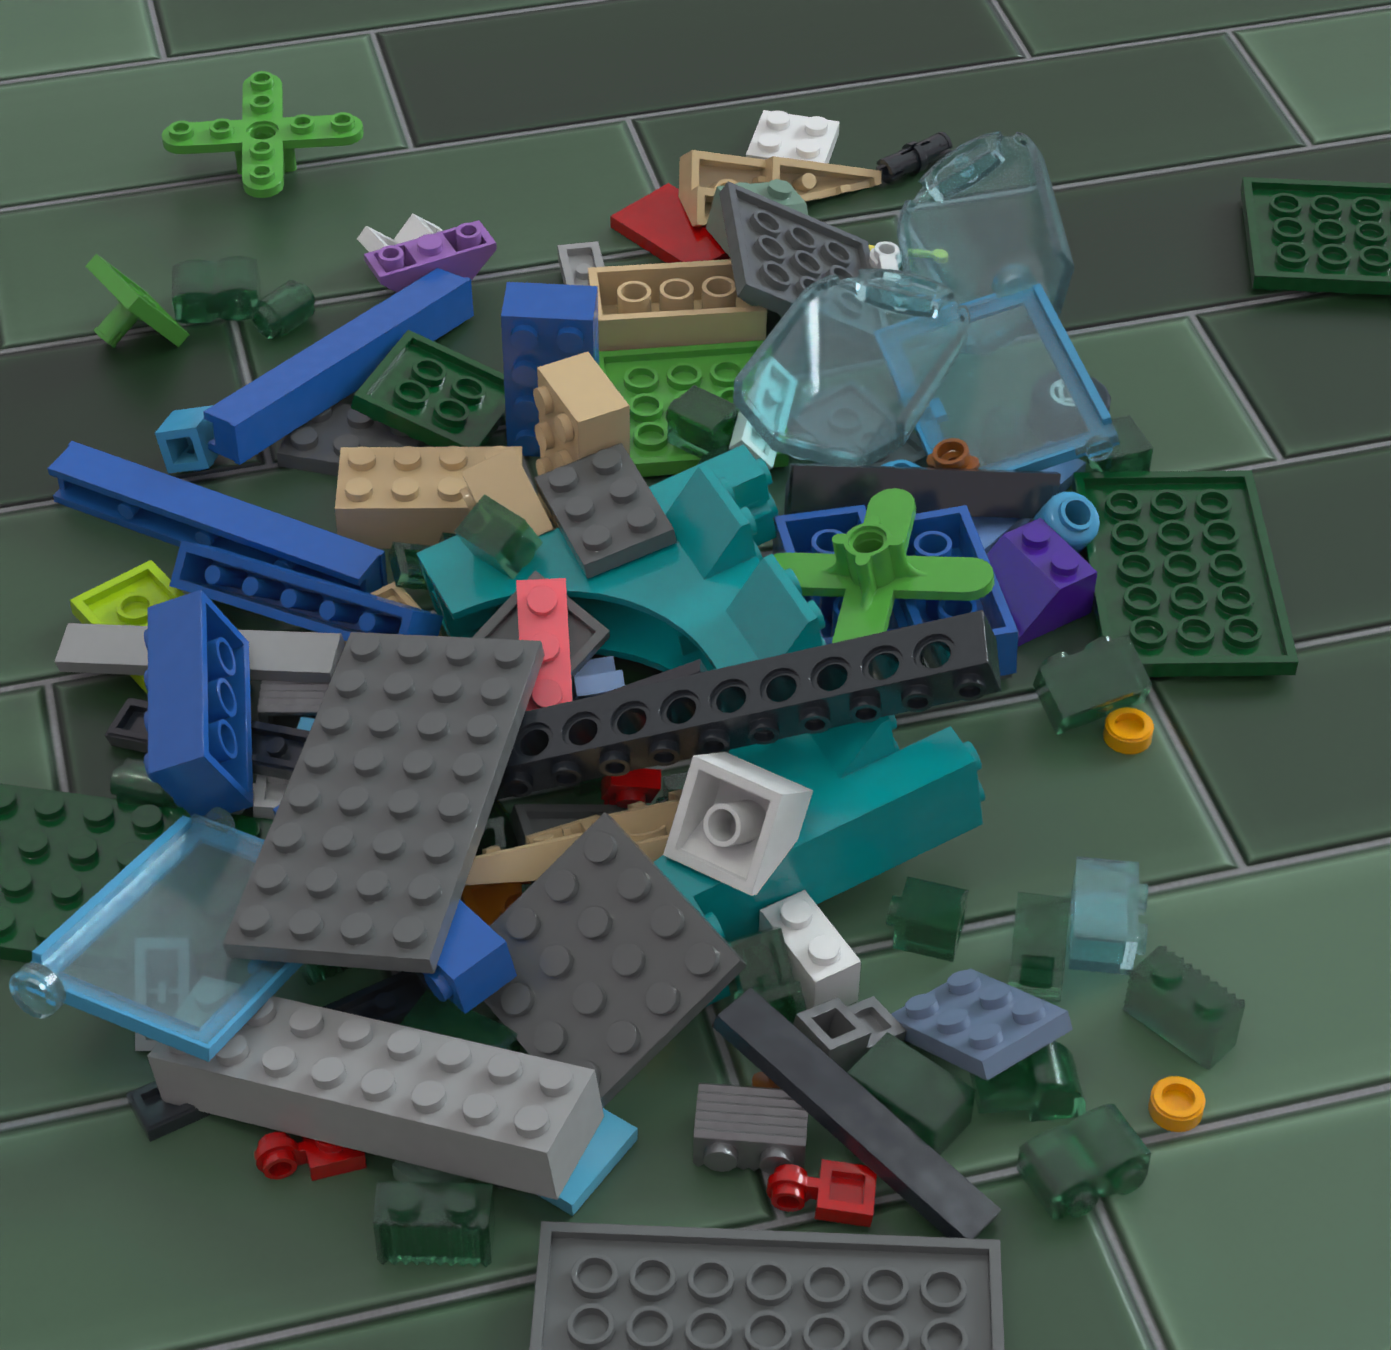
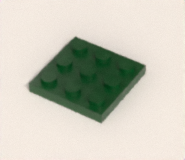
[351,330,506,447]

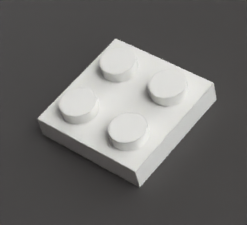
[746,110,840,163]

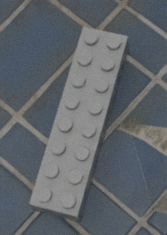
[147,980,604,1200]

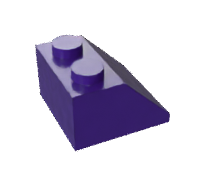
[987,518,1098,646]

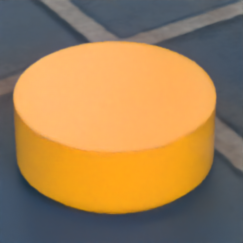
[1103,707,1154,754]
[1148,1076,1206,1132]

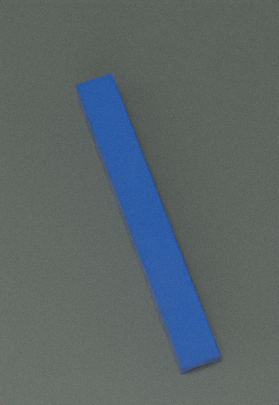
[203,268,474,465]
[48,441,388,594]

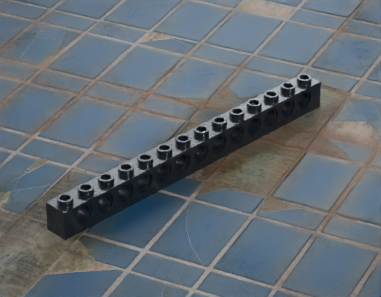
[495,610,1002,800]

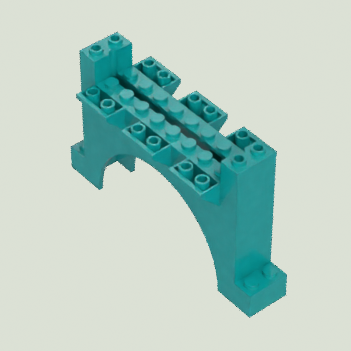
[416,444,985,1007]

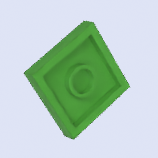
[85,253,190,348]

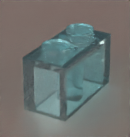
[1069,856,1148,976]

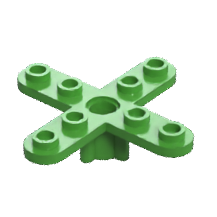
[161,71,364,198]
[774,488,995,643]

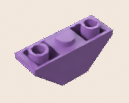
[364,220,497,292]

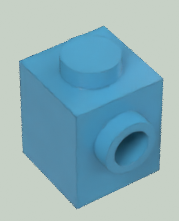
[155,405,219,474]

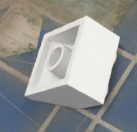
[663,752,813,896]

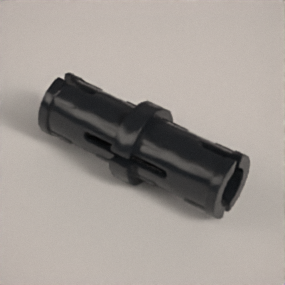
[876,131,953,183]

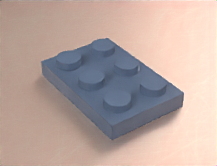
[891,968,1073,1080]

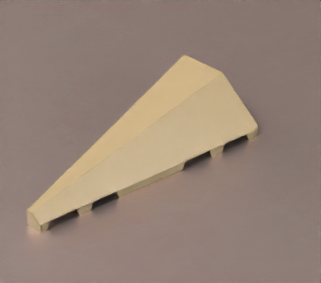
[679,150,882,227]
[465,789,683,885]

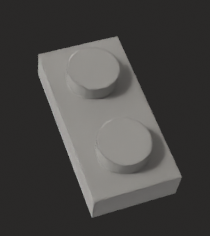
[557,241,605,286]

